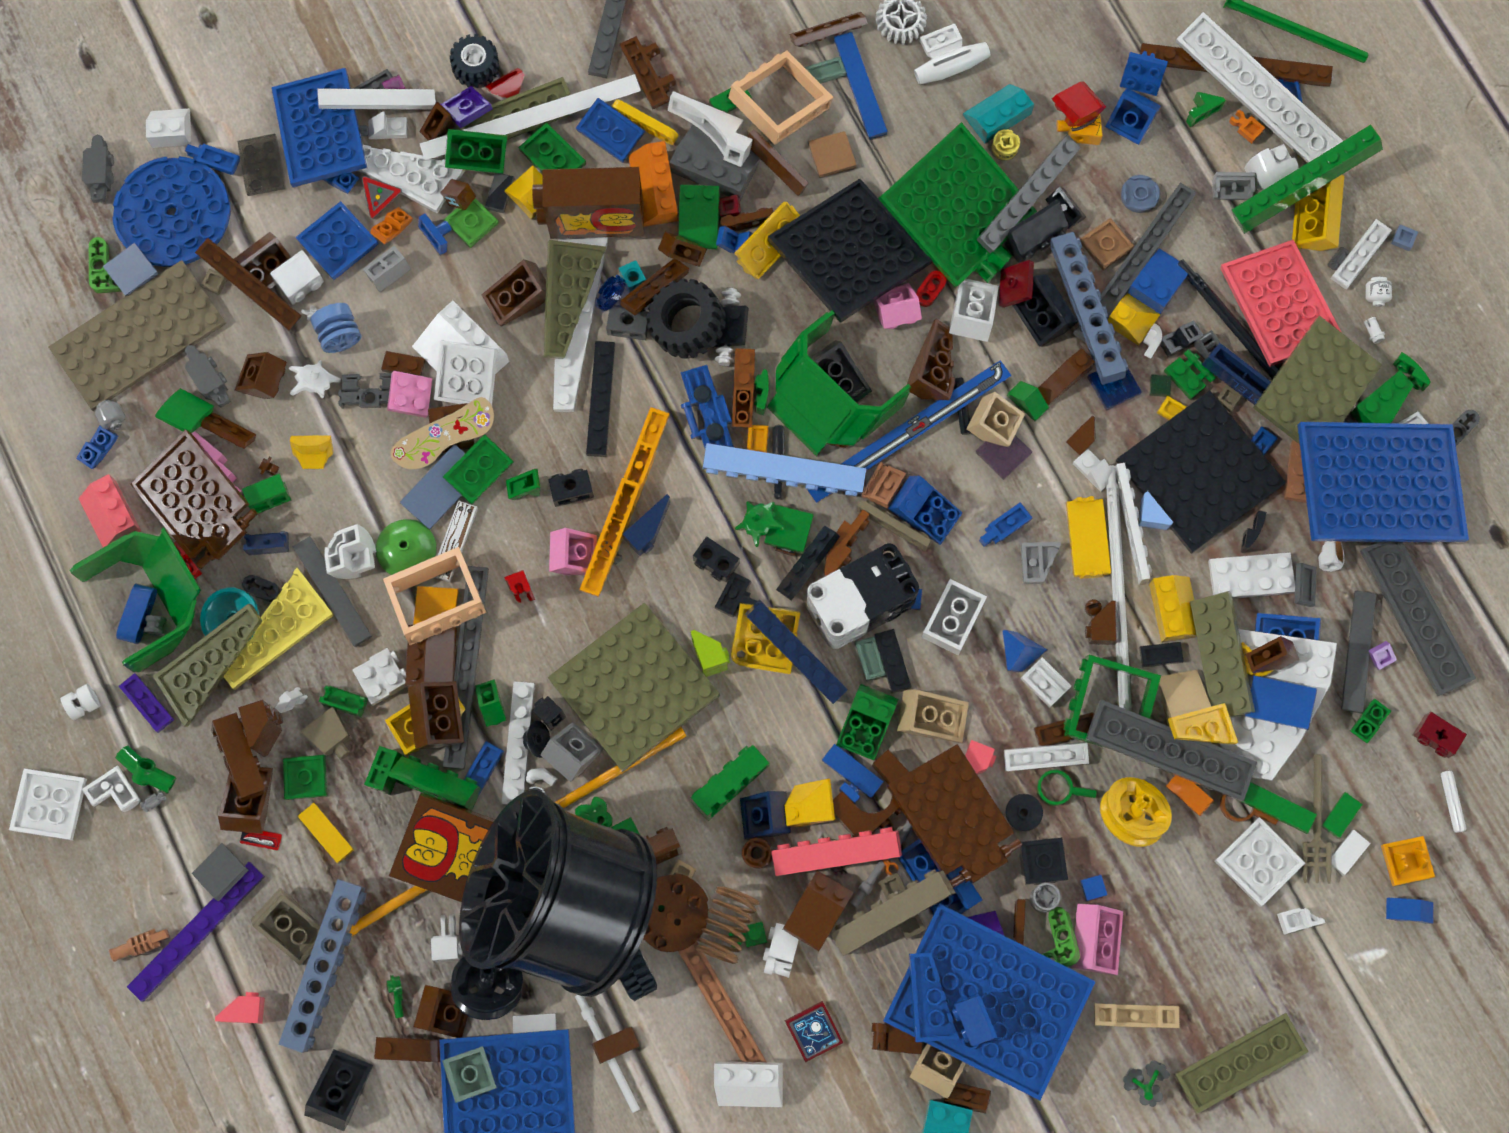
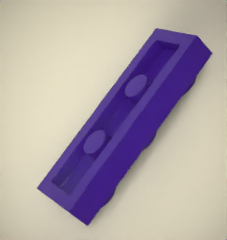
[119,673,174,733]

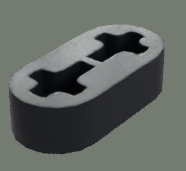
[242,575,281,602]

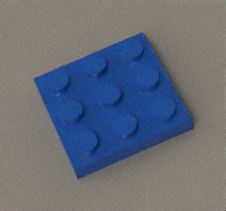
[296,201,379,280]

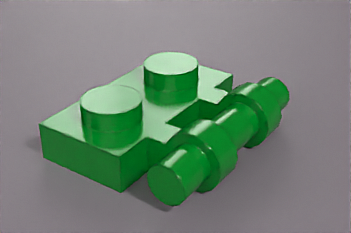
[1164,349,1216,400]

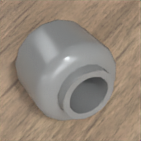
[95,400,125,430]

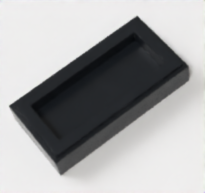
[1139,642,1184,668]

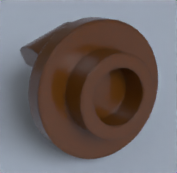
[258,456,280,475]

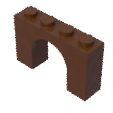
[833,749,909,837]

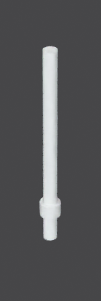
[575,995,640,1113]

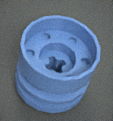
[310,303,362,353]

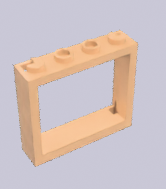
[728,51,833,145]
[383,547,487,645]

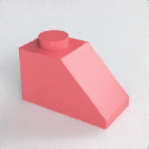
[965,740,996,775]
[215,992,265,1024]

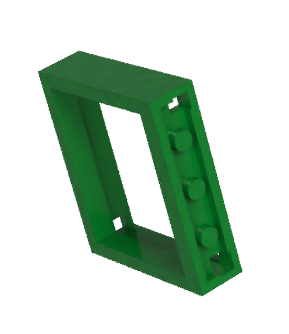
[1063,655,1161,749]

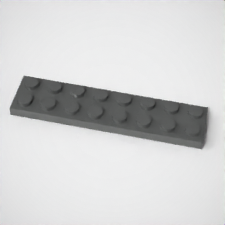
[1360,542,1476,697]
[1086,700,1257,801]

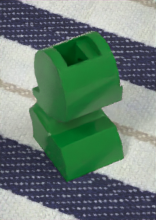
[975,245,1013,283]

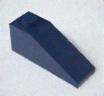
[622,494,671,556]

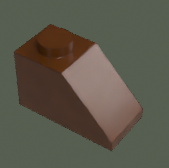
[658,231,707,267]
[1085,600,1116,645]
[1245,636,1299,673]

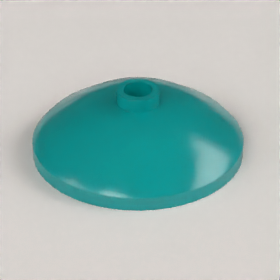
[200,587,259,639]

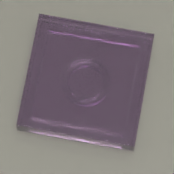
[975,435,1032,480]

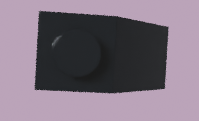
[533,696,566,731]

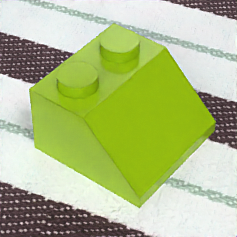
[690,630,730,677]

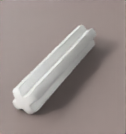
[1441,771,1466,833]

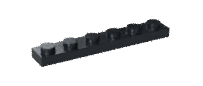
[586,341,615,457]

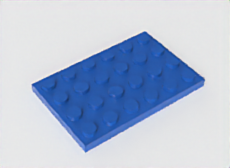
[271,68,367,188]

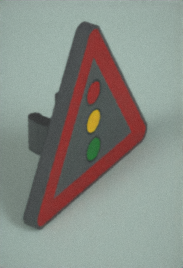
[362,176,402,219]

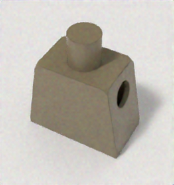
[301,707,351,760]

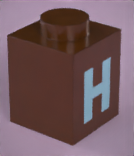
[440,179,476,210]

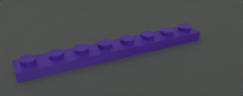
[127,862,265,1002]

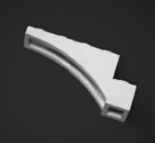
[668,92,753,167]

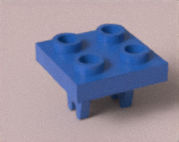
[1120,51,1168,96]

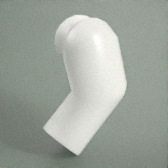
[526,768,558,786]

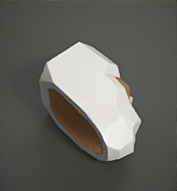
[1318,541,1344,572]

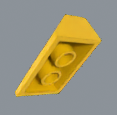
[1149,575,1197,643]

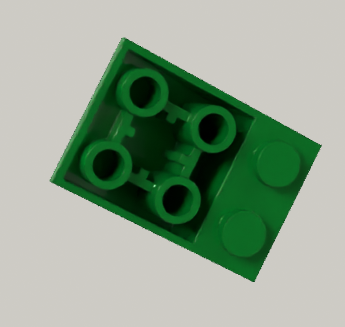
[836,684,899,761]

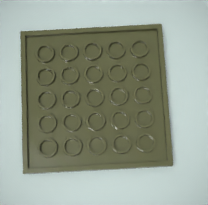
[548,602,720,772]

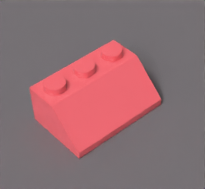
[78,474,141,547]

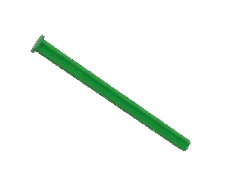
[1223,0,1369,63]

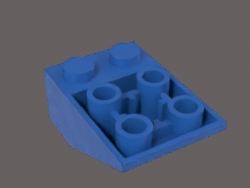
[888,476,962,545]

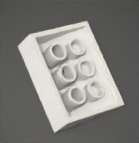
[412,301,509,374]

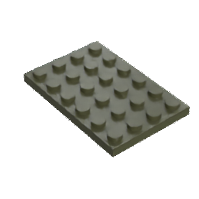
[1253,316,1382,444]

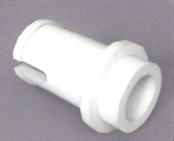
[1364,317,1385,344]

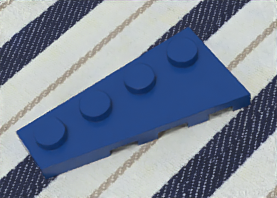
[909,952,959,1042]

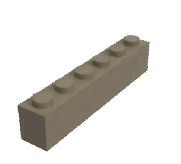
[831,869,956,956]

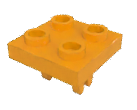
[1381,836,1435,887]

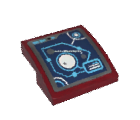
[784,1001,843,1063]

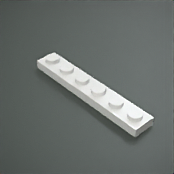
[1115,463,1152,584]
[501,682,535,806]

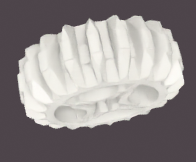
[876,0,927,44]

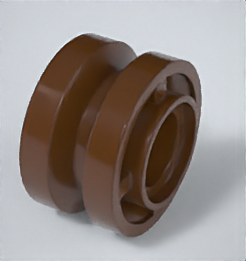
[742,838,773,869]

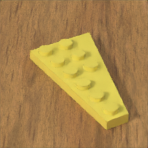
[223,568,334,690]

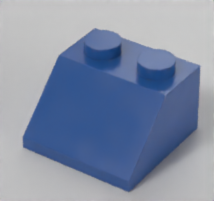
[1105,88,1161,145]
[952,994,997,1046]

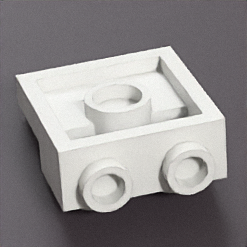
[353,648,408,706]

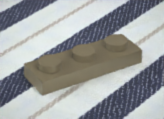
[878,873,926,940]

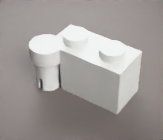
[763,923,799,978]

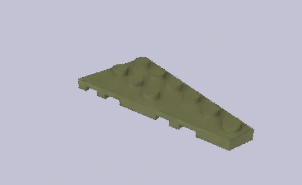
[543,240,606,359]

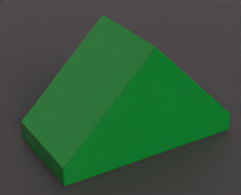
[1007,381,1049,422]

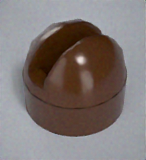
[1085,599,1102,616]

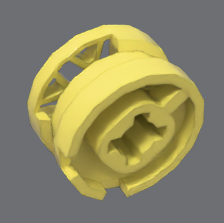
[991,129,1020,160]

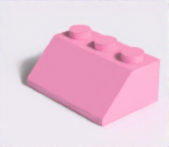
[1072,904,1123,975]

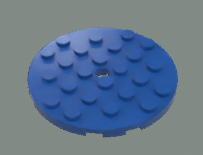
[112,156,231,267]

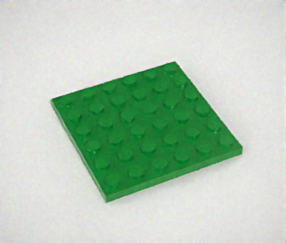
[878,122,1037,287]

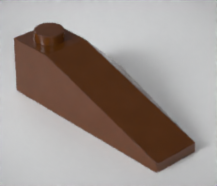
[907,319,955,400]

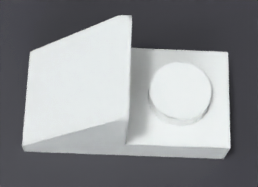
[368,112,407,139]
[1073,449,1112,492]

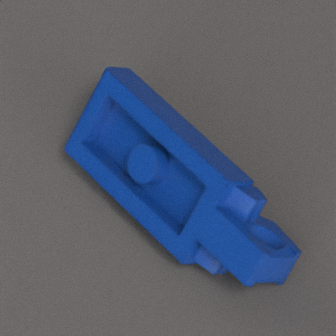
[185,144,241,175]
[979,502,1033,547]

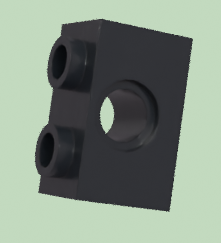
[548,469,594,507]

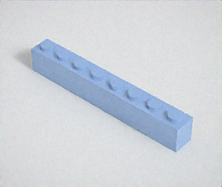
[702,443,866,497]

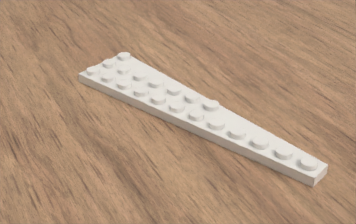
[553,237,608,412]

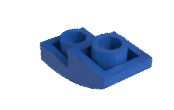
[324,172,359,194]
[76,425,119,469]

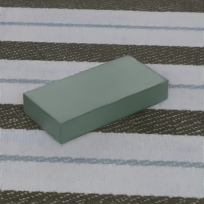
[804,56,846,84]
[855,636,886,682]

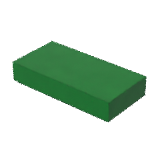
[1322,792,1363,838]

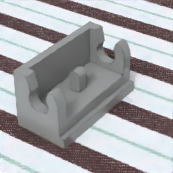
[1212,172,1255,200]
[363,246,411,292]

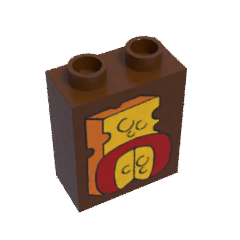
[532,167,644,239]
[389,792,495,902]

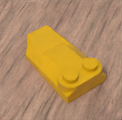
[385,697,465,756]

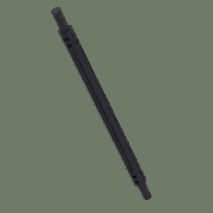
[1178,259,1280,379]

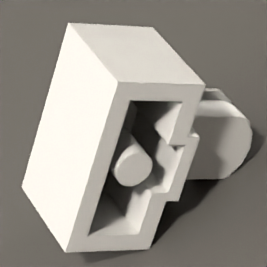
[431,914,464,963]

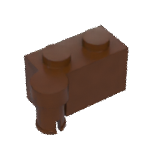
[871,1022,922,1055]

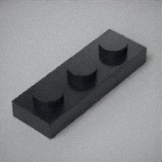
[874,629,911,694]

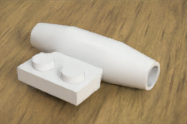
[914,24,991,84]

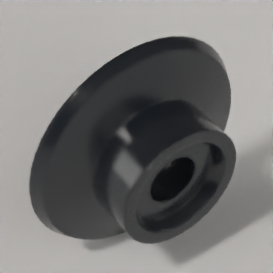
[523,721,550,758]
[1005,794,1043,831]

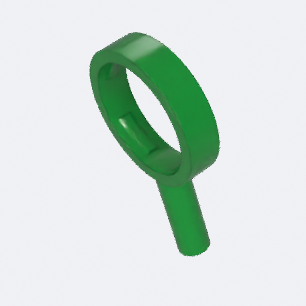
[1037,770,1097,806]

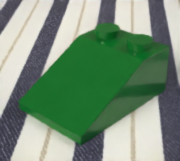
[679,185,720,250]

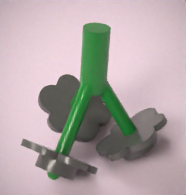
[1123,1060,1170,1107]

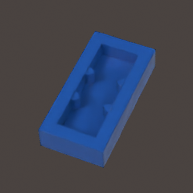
[418,214,451,256]

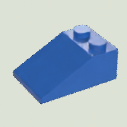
[1128,248,1188,315]
[1255,613,1321,641]

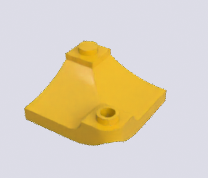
[731,603,800,674]

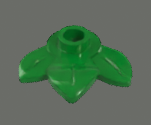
[575,797,613,828]

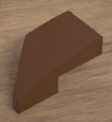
[1066,415,1096,455]

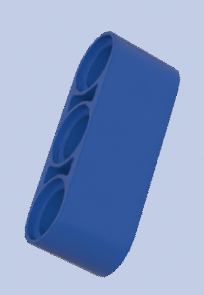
[116,583,157,644]

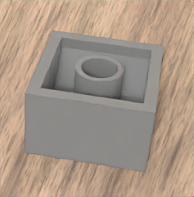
[541,722,603,782]

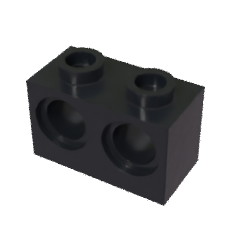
[692,536,740,582]

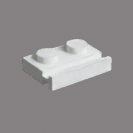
[1021,657,1071,708]

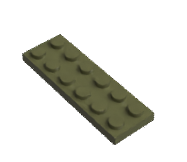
[460,77,578,140]
[1190,591,1255,718]
[1174,1013,1309,1114]

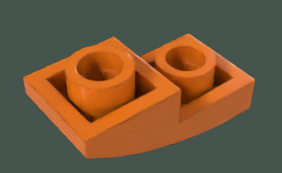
[370,207,413,244]
[1166,775,1214,816]

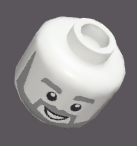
[1365,277,1392,307]

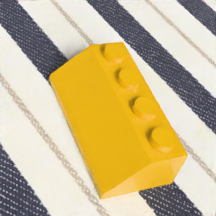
[1292,174,1344,251]

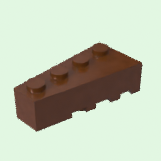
[211,712,268,802]

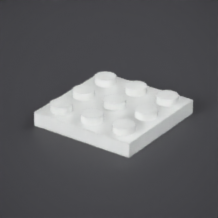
[434,340,498,405]
[9,769,87,841]
[1215,817,1305,907]

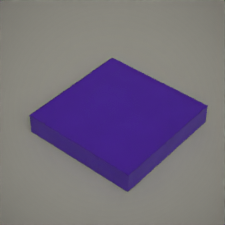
[441,86,492,128]

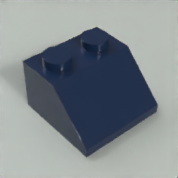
[740,791,791,840]

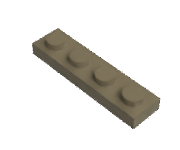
[857,499,931,552]

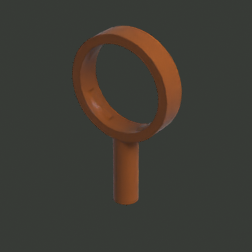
[1220,794,1278,825]

